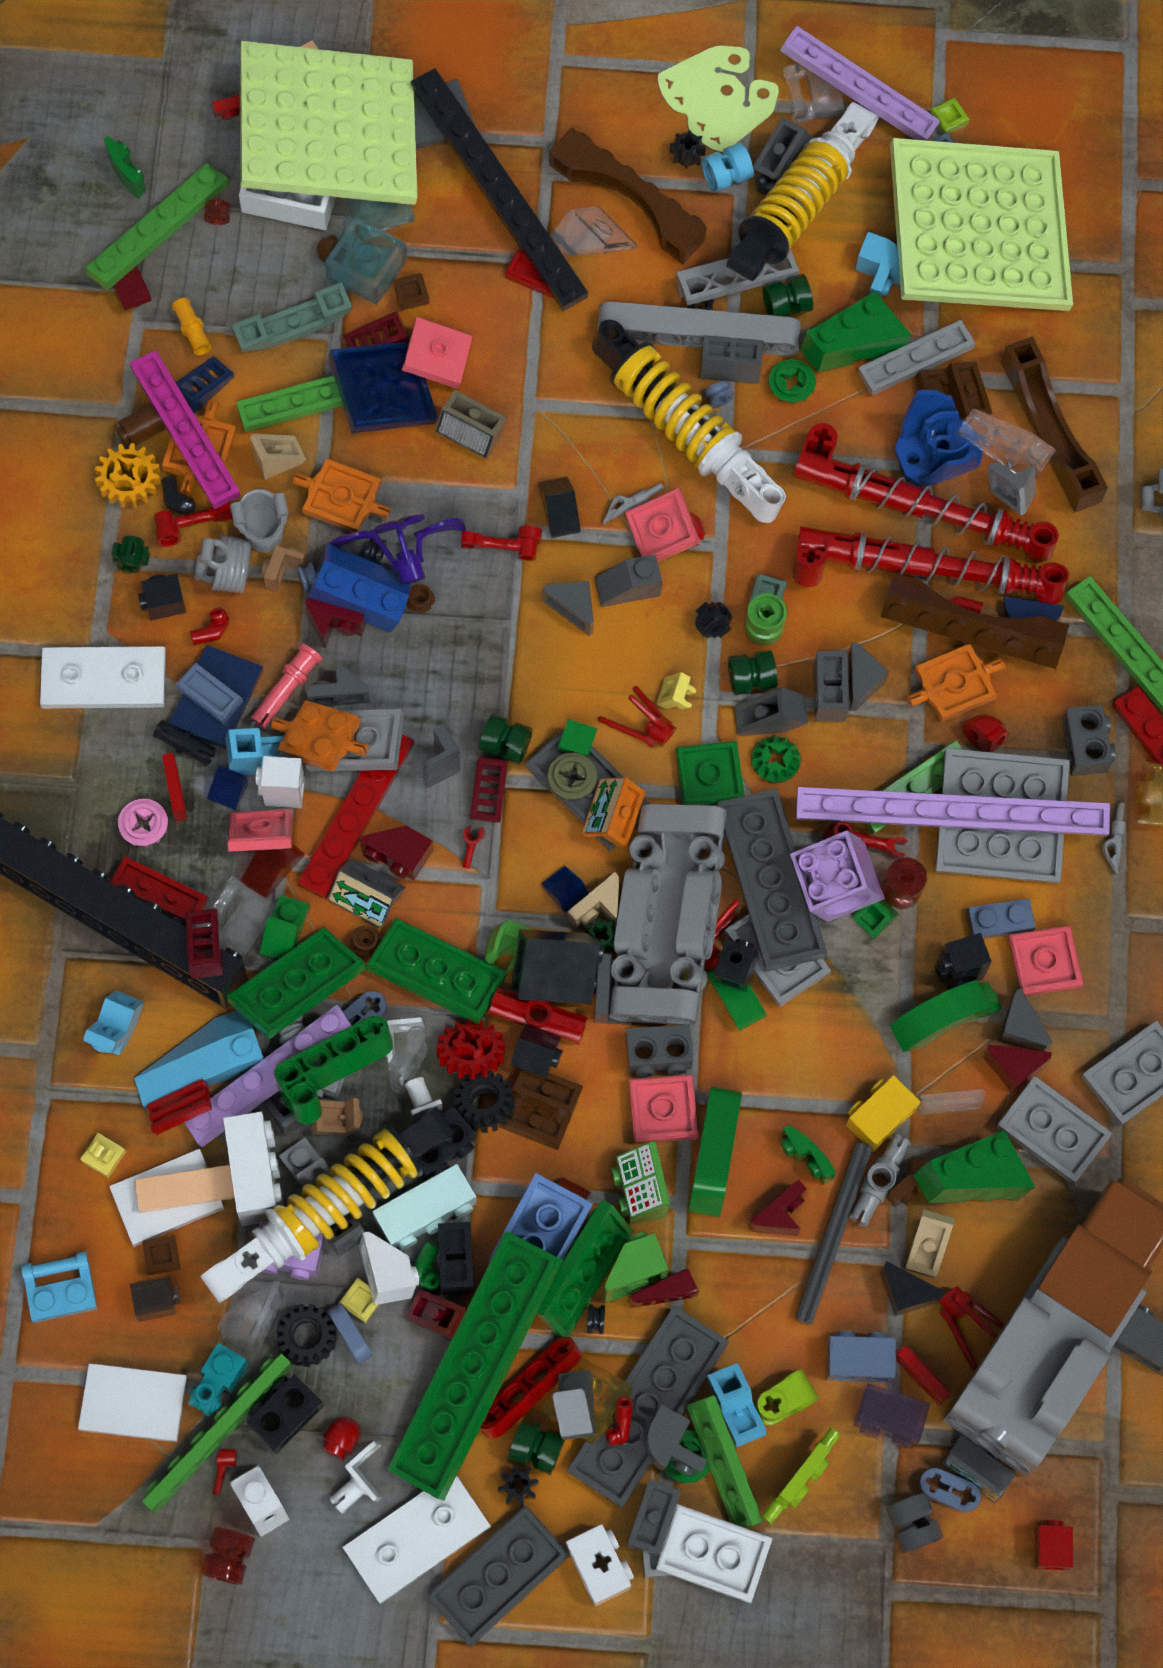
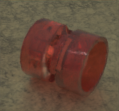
[882,857,927,909]
[200,1527,255,1585]

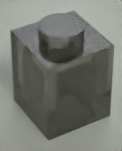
[130,1276,181,1322]

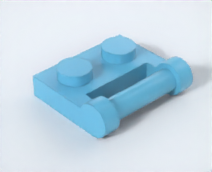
[21,1251,98,1323]

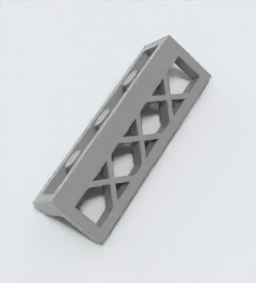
[676,249,799,305]

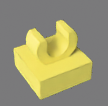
[656,672,696,710]
[80,1133,126,1179]

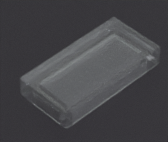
[918,1089,985,1115]

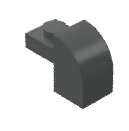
[645,1404,707,1477]

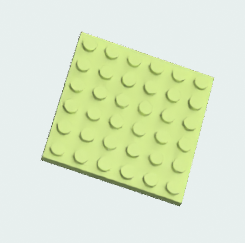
[240,41,417,205]
[890,138,1073,311]

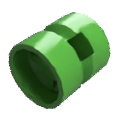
[745,593,787,646]

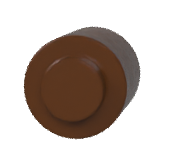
[116,404,165,446]

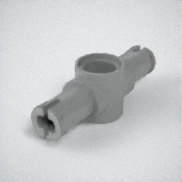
[849,1134,911,1227]

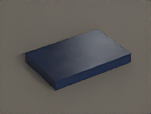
[169,645,263,749]

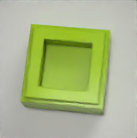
[930,97,970,134]

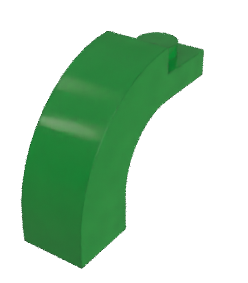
[889,980,1003,1053]

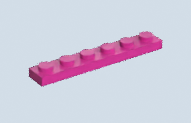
[129,350,241,510]

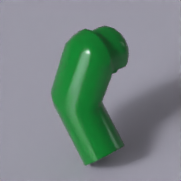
[414,1242,440,1291]

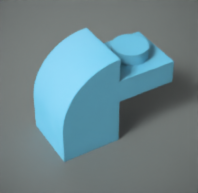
[855,232,900,298]
[225,728,284,775]
[83,990,145,1055]
[707,1363,767,1448]

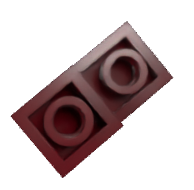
[113,266,152,311]

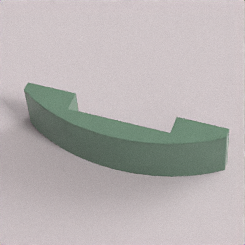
[232,282,353,352]

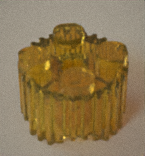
[1134,762,1163,826]

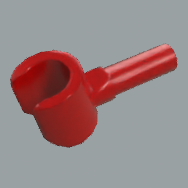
[463,824,485,869]
[212,1449,237,1495]

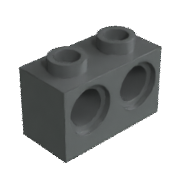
[814,651,849,722]
[1062,705,1116,776]
[625,1025,693,1077]

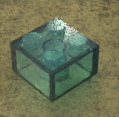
[325,217,407,305]

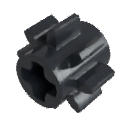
[670,130,706,169]
[695,601,732,639]
[498,1464,539,1508]

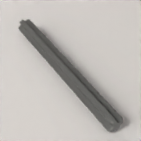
[796,1142,872,1325]

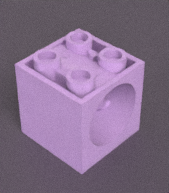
[790,830,885,922]

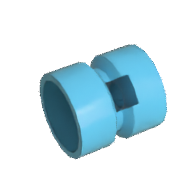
[701,142,754,193]

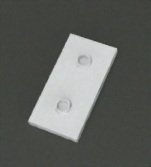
[40,647,166,709]
[343,1476,491,1604]

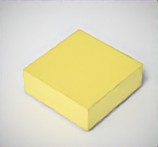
[339,1278,380,1324]

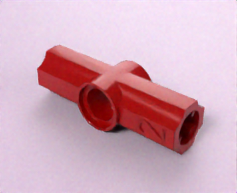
[489,988,588,1045]

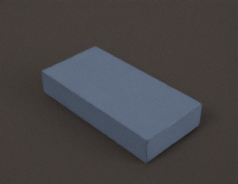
[176,662,243,724]

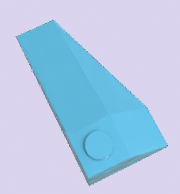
[134,1011,263,1109]

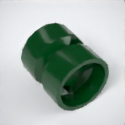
[762,274,814,317]
[728,650,778,695]
[478,713,533,765]
[507,1418,565,1476]

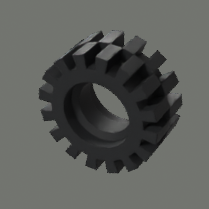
[455,1070,515,1133]
[276,1304,337,1367]

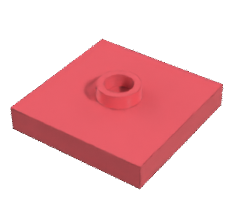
[402,317,472,389]
[625,488,701,562]
[228,809,292,852]
[1008,925,1084,996]
[629,1075,698,1144]

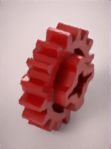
[436,1019,505,1080]

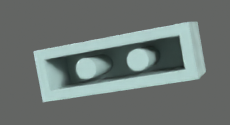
[372,1164,477,1251]

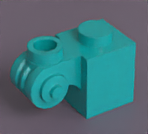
[188,1343,249,1416]

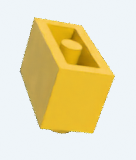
[846,1075,921,1152]

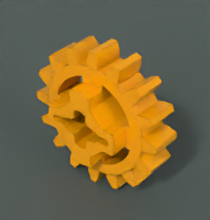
[95,443,161,508]

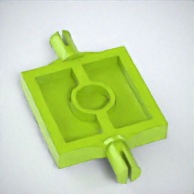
[761,1427,841,1525]

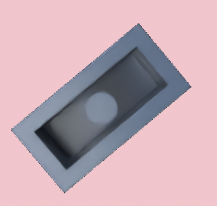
[827,1331,896,1383]

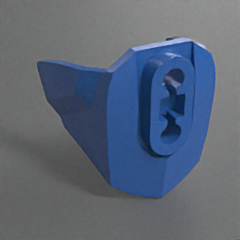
[894,390,982,486]

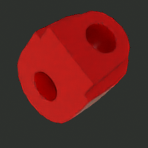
[963,714,1009,753]
[322,1417,362,1462]

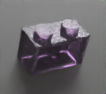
[853,1383,931,1448]

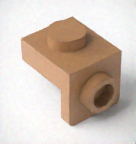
[261,545,306,592]
[311,1098,363,1136]

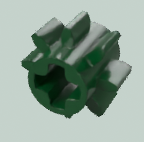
[111,536,150,573]
[584,917,615,954]

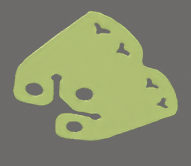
[658,46,779,152]

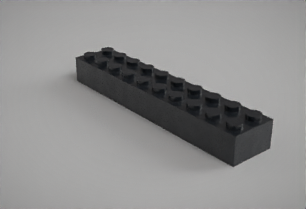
[0,812,248,1011]

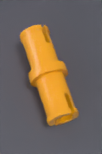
[172,297,212,356]

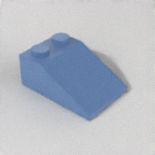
[489,1173,593,1263]

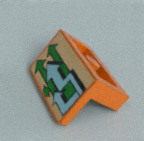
[582,777,646,847]

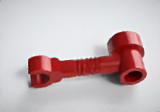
[154,502,233,547]
[461,525,542,561]
[822,822,908,859]

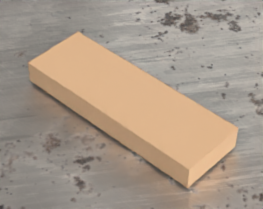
[135,1165,235,1213]

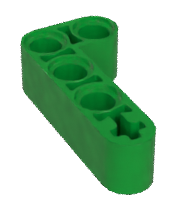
[274,1016,393,1124]
[688,1086,742,1218]

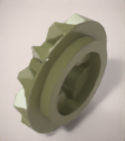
[548,753,597,801]

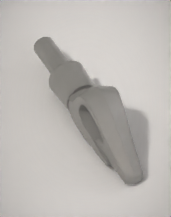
[602,483,664,525]
[1102,803,1126,875]

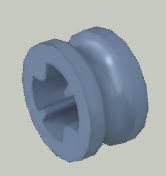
[704,381,734,408]
[297,562,315,593]

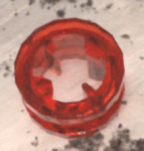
[204,199,231,225]

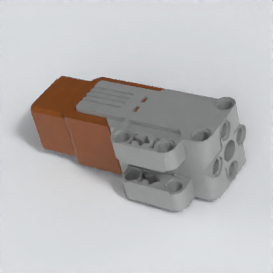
[943,1178,1163,1477]

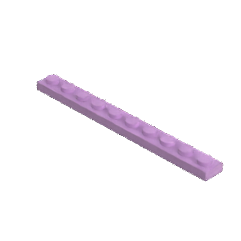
[796,787,1110,836]

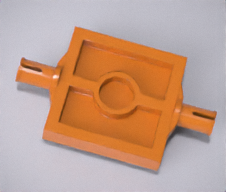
[162,400,237,496]
[293,458,392,533]
[906,644,1005,722]
[271,700,369,772]

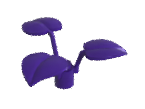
[329,514,466,585]

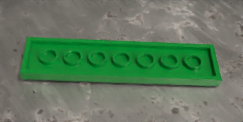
[387,1231,563,1501]

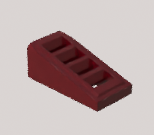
[343,311,410,362]
[470,757,508,823]
[185,908,223,979]
[628,1269,699,1308]

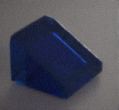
[207,765,248,811]
[541,866,588,913]

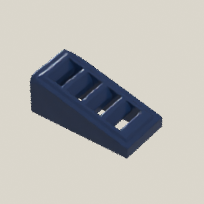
[176,356,234,414]

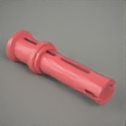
[249,643,323,730]

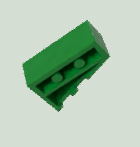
[800,292,911,372]
[913,1130,1035,1203]

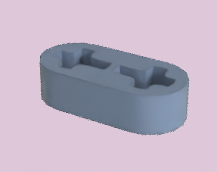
[343,991,387,1024]
[327,1303,373,1364]
[918,1468,981,1513]

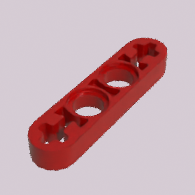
[480,1337,582,1439]

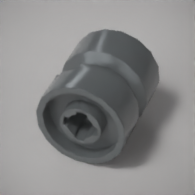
[886,1493,944,1553]

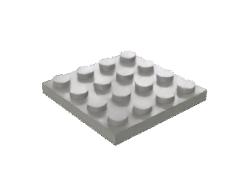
[935,748,1070,884]

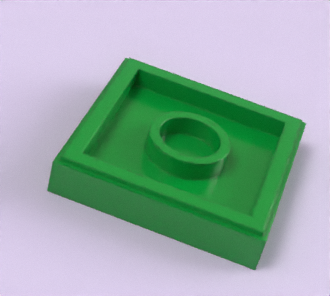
[675,741,745,806]

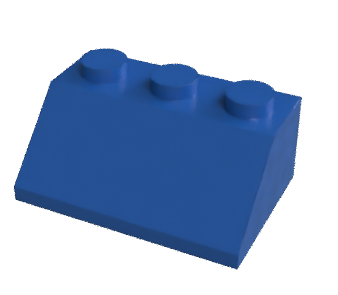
[307,543,410,633]

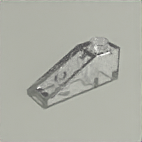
[957,408,1056,478]

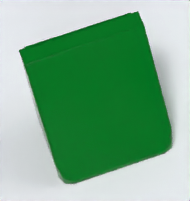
[851,899,899,939]

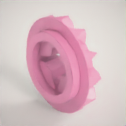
[118,799,168,848]

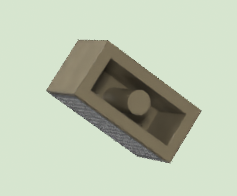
[435,390,507,459]

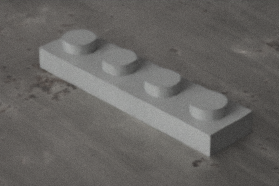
[857,320,975,396]

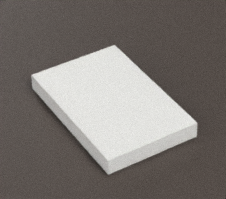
[109,1149,224,1247]
[78,1363,188,1443]
[655,1504,772,1604]

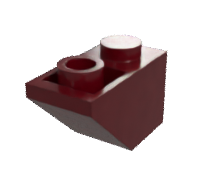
[360,825,433,880]

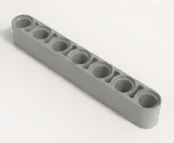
[597,302,801,356]

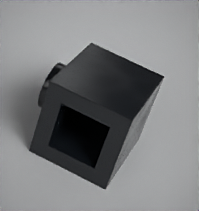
[138,574,186,621]
[714,939,759,992]
[510,1024,563,1077]

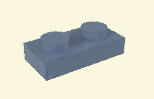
[967,898,1036,939]

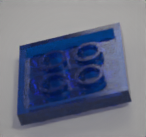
[328,342,438,434]

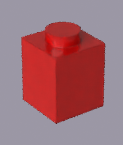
[1035,1520,1073,1571]

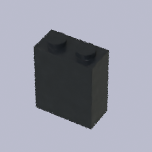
[511,929,603,1004]

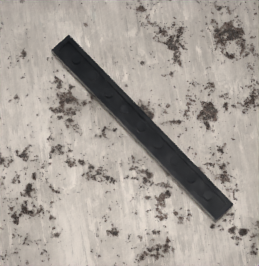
[411,68,588,311]

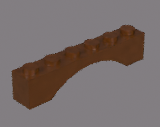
[549,127,707,264]
[1001,336,1108,512]
[880,573,1069,669]

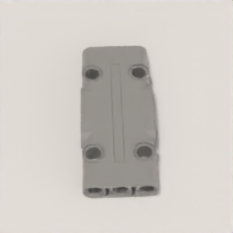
[608,804,727,1025]

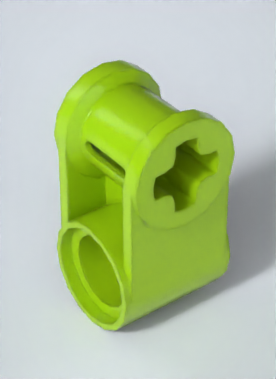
[755,1369,819,1426]

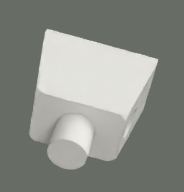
[229,1465,290,1537]

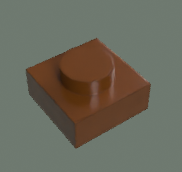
[393,273,429,310]
[887,1171,920,1207]
[142,1235,181,1275]

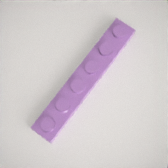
[780,26,940,141]
[184,1005,352,1147]

